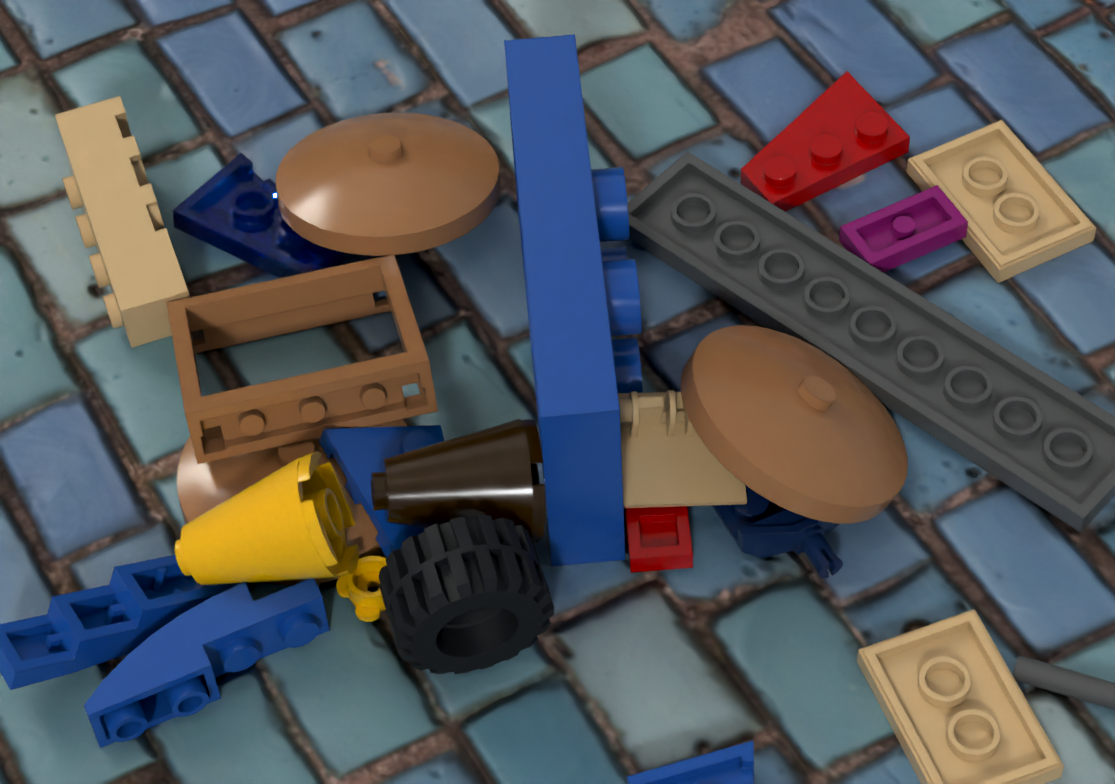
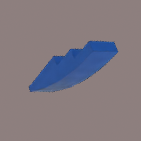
[0,555,252,690]

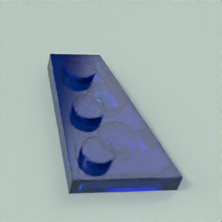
[173,153,343,278]

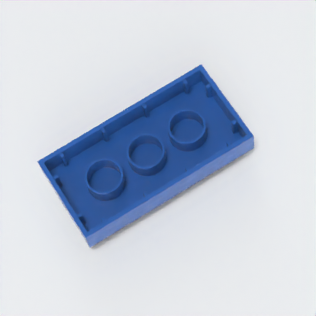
[504,34,643,566]

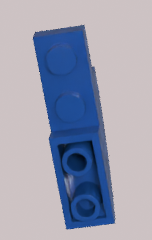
[84,579,330,748]

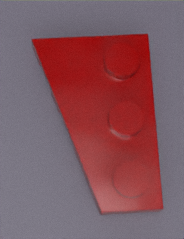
[740,71,910,212]

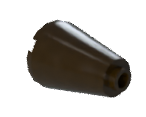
[371,419,546,542]

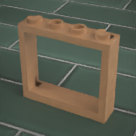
[166,255,438,464]

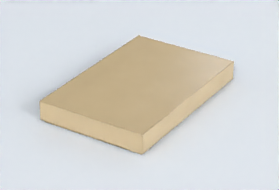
[906,120,1096,283]
[857,609,1064,784]

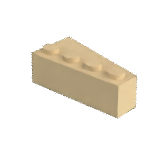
[55,96,190,348]

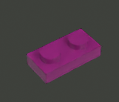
[839,185,968,273]

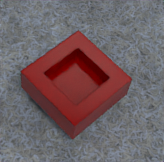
[625,506,693,573]

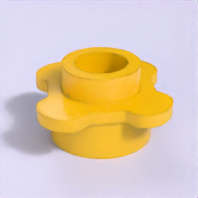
[336,556,387,622]

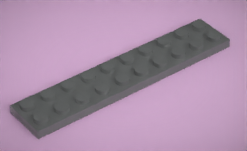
[628,151,1115,533]

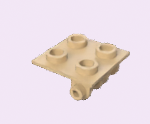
[618,390,747,508]

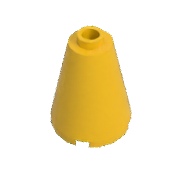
[174,451,359,585]

